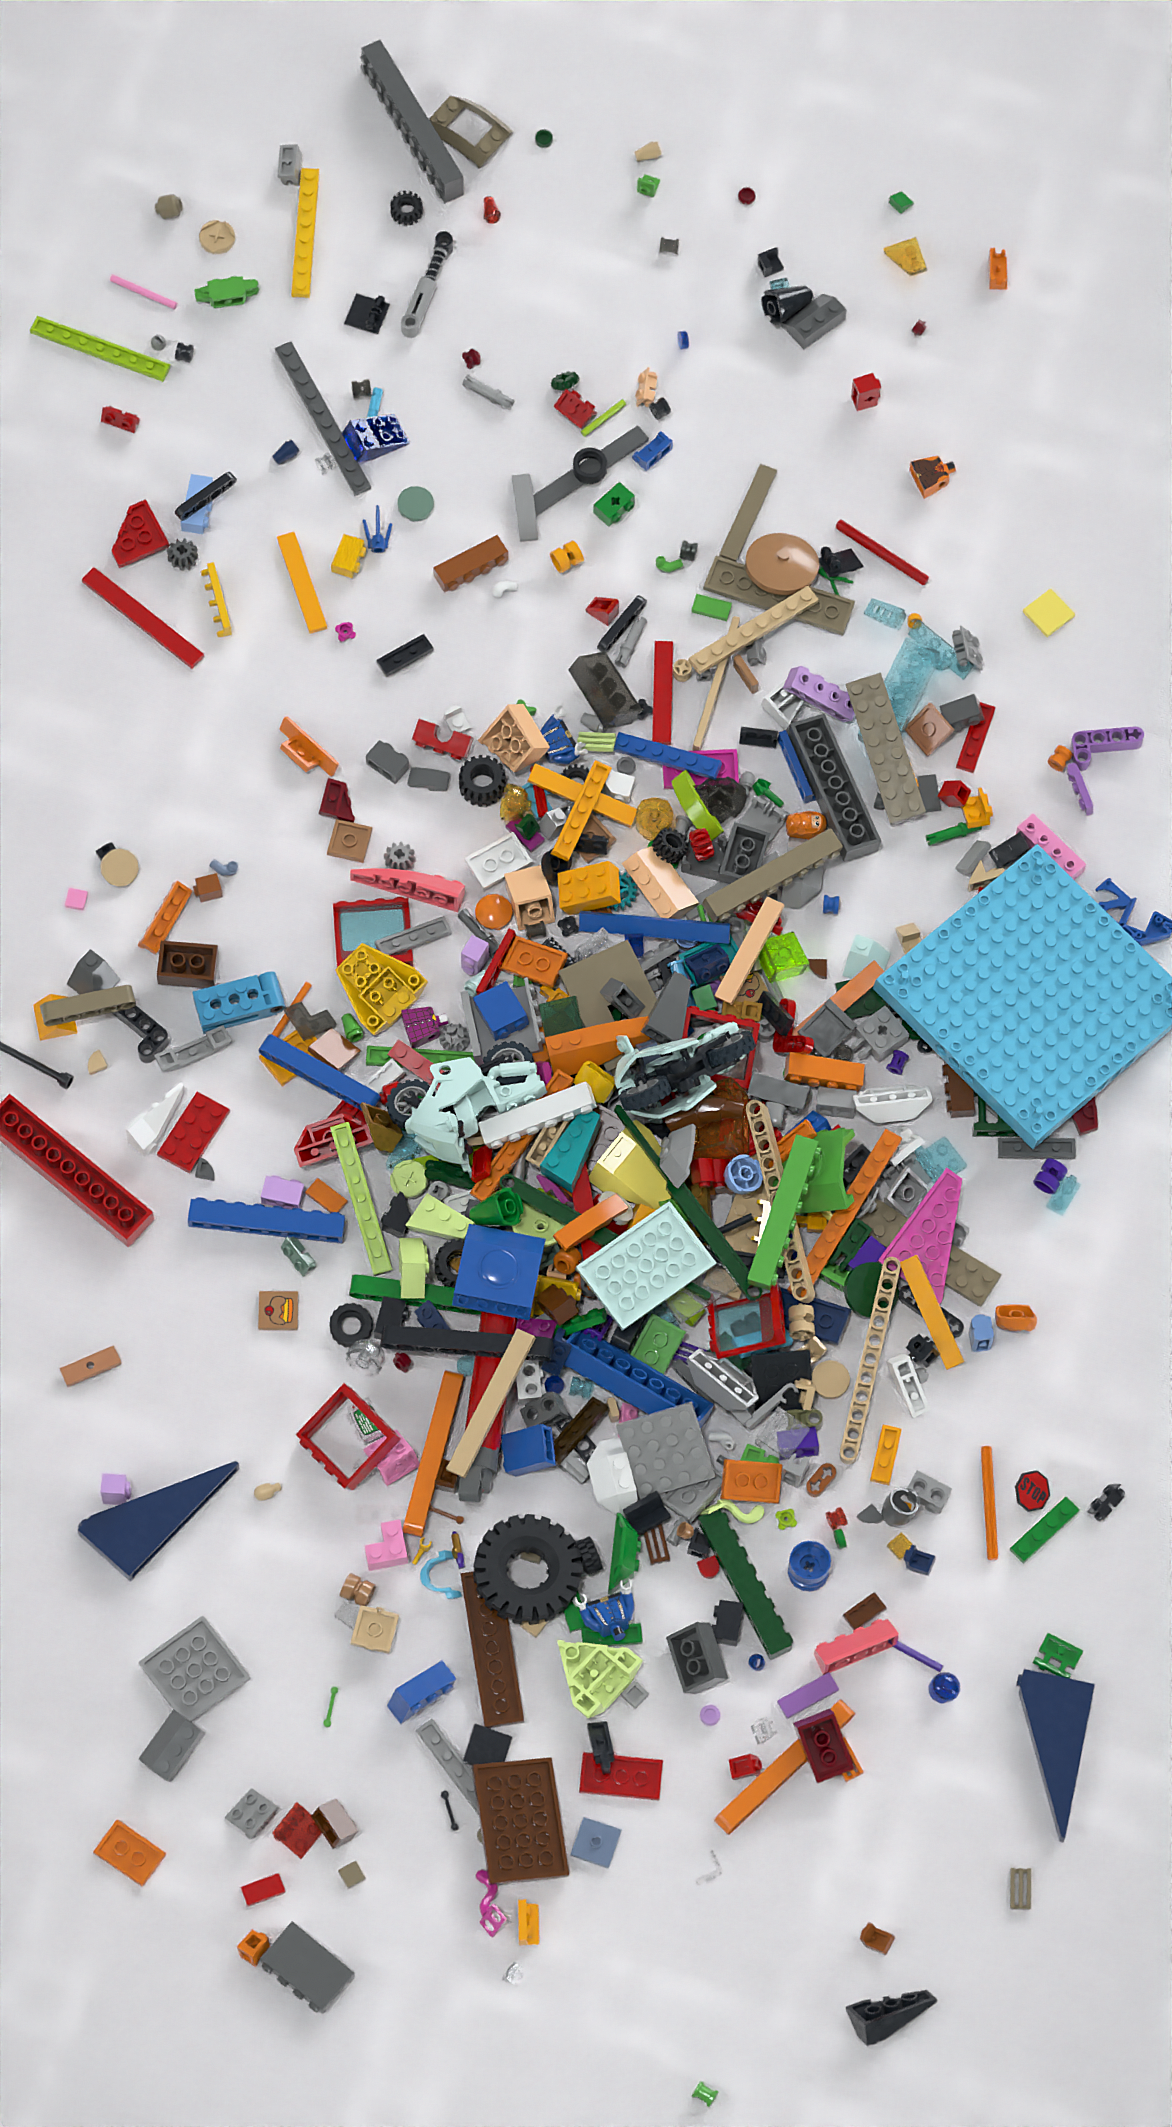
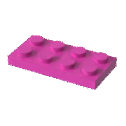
[662,749,739,789]

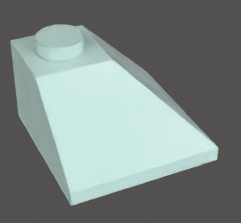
[842,934,891,979]

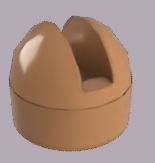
[677,1522,694,1539]

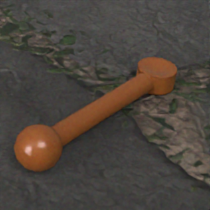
[428,1505,464,1524]

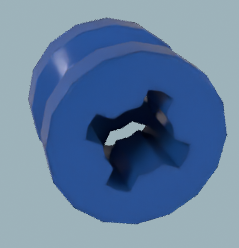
[823,895,839,915]

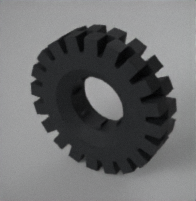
[473,1514,583,1625]

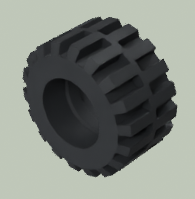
[459,755,506,807]
[434,1238,465,1288]

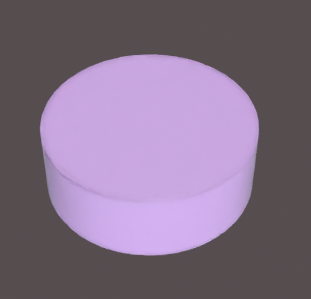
[700,1705,720,1726]

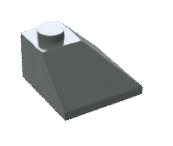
[67,949,121,995]

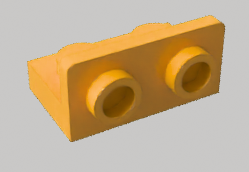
[960,787,993,829]
[518,1899,539,1945]

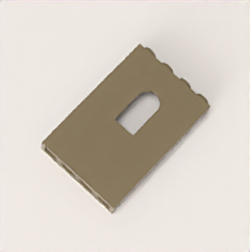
[558,939,661,1076]

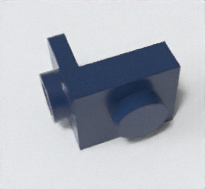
[903,1544,936,1576]

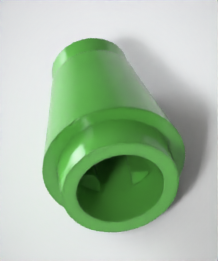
[341,1013,364,1042]

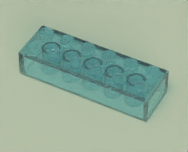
[858,637,940,743]

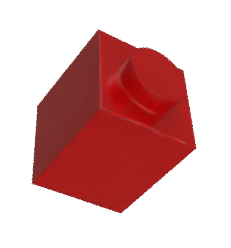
[937,780,972,807]

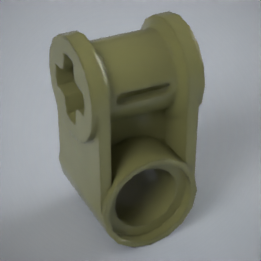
[785,1409,823,1431]

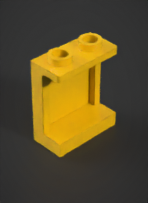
[530,1275,582,1318]

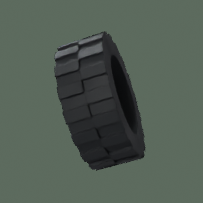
[329,1303,373,1348]

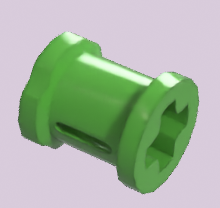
[692,2081,719,2107]

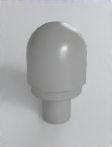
[739,771,755,797]

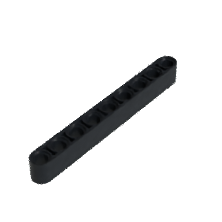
[380,1325,554,1361]

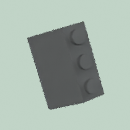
[781,294,847,350]
[747,1072,810,1113]
[138,1709,206,1782]

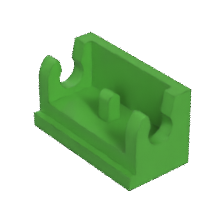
[818,1262,850,1292]

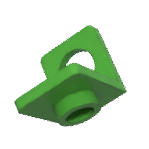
[637,174,660,198]

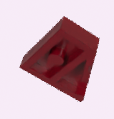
[318,778,355,823]

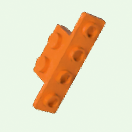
[279,716,339,776]

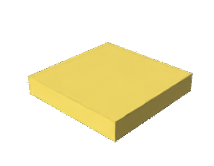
[1023,588,1075,637]

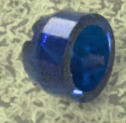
[748,1654,765,1671]

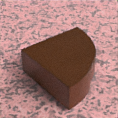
[808,959,827,979]

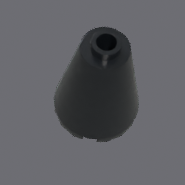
[761,285,813,325]

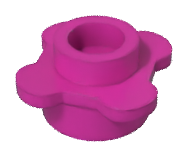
[335,622,356,642]

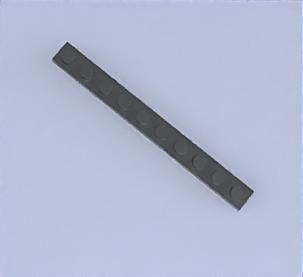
[275,341,371,496]

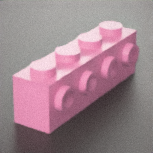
[1015,813,1086,880]

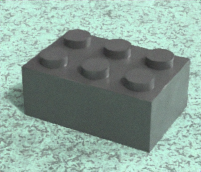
[716,822,771,884]
[666,1622,728,1694]

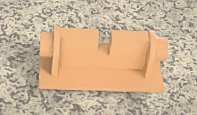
[635,367,657,407]

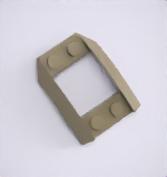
[429,96,513,168]

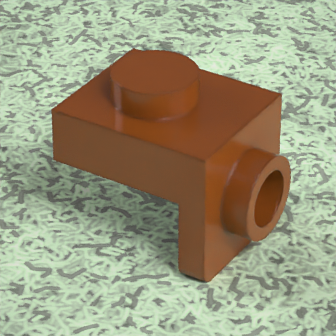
[859,1922,895,1955]

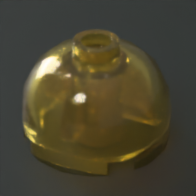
[500,783,532,822]

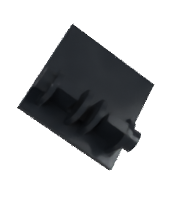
[344,293,390,334]
[818,546,864,578]

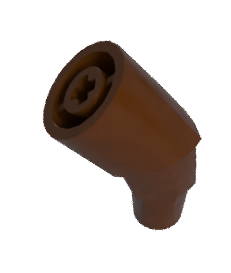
[664,1095,744,1132]

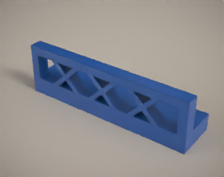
[777,730,816,804]

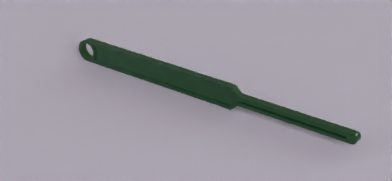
[614,1105,762,1301]
[499,1174,711,1301]

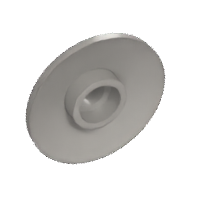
[855,1186,878,1219]

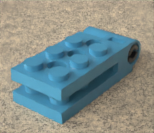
[192,971,286,1034]

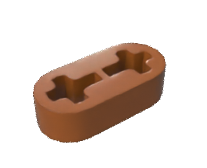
[806,1463,836,1497]

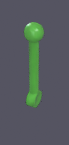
[323,1686,338,1728]

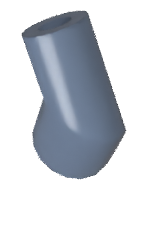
[209,859,238,876]

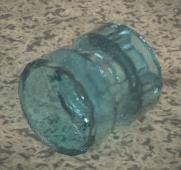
[569,1376,593,1399]

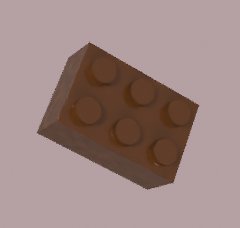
[157,940,219,988]

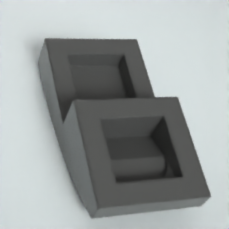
[407,767,451,791]

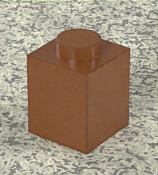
[193,873,223,903]

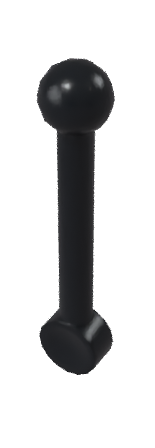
[441,1791,458,1831]

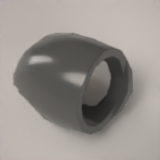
[881,1488,920,1526]

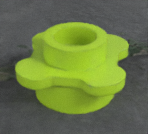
[775,1509,797,1530]

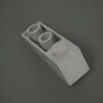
[539,802,596,840]

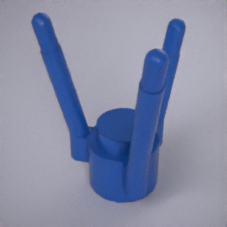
[362,505,393,553]

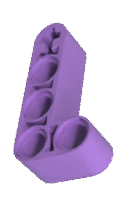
[1070,726,1144,771]

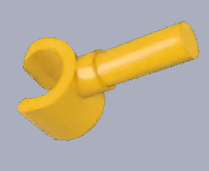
[412,1537,431,1565]

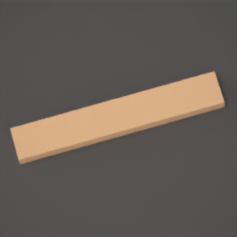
[714,897,785,1005]

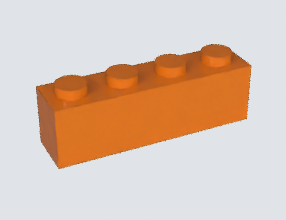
[784,1052,865,1092]

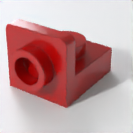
[728,1754,762,1780]

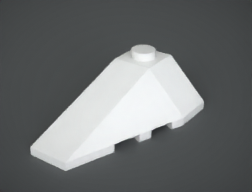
[125,1083,185,1157]

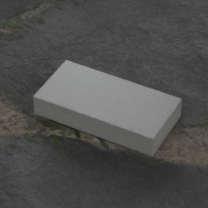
[955,840,992,874]

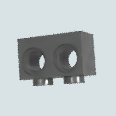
[520,1392,569,1428]

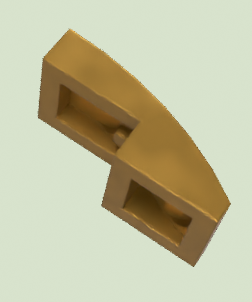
[721,1000,762,1023]

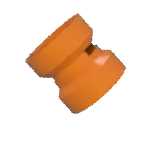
[1047,745,1073,771]

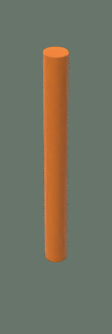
[271,982,312,1037]

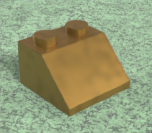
[361,1102,403,1153]

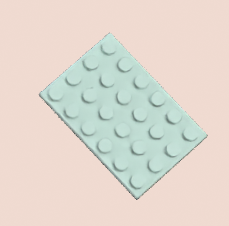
[575,1201,716,1331]

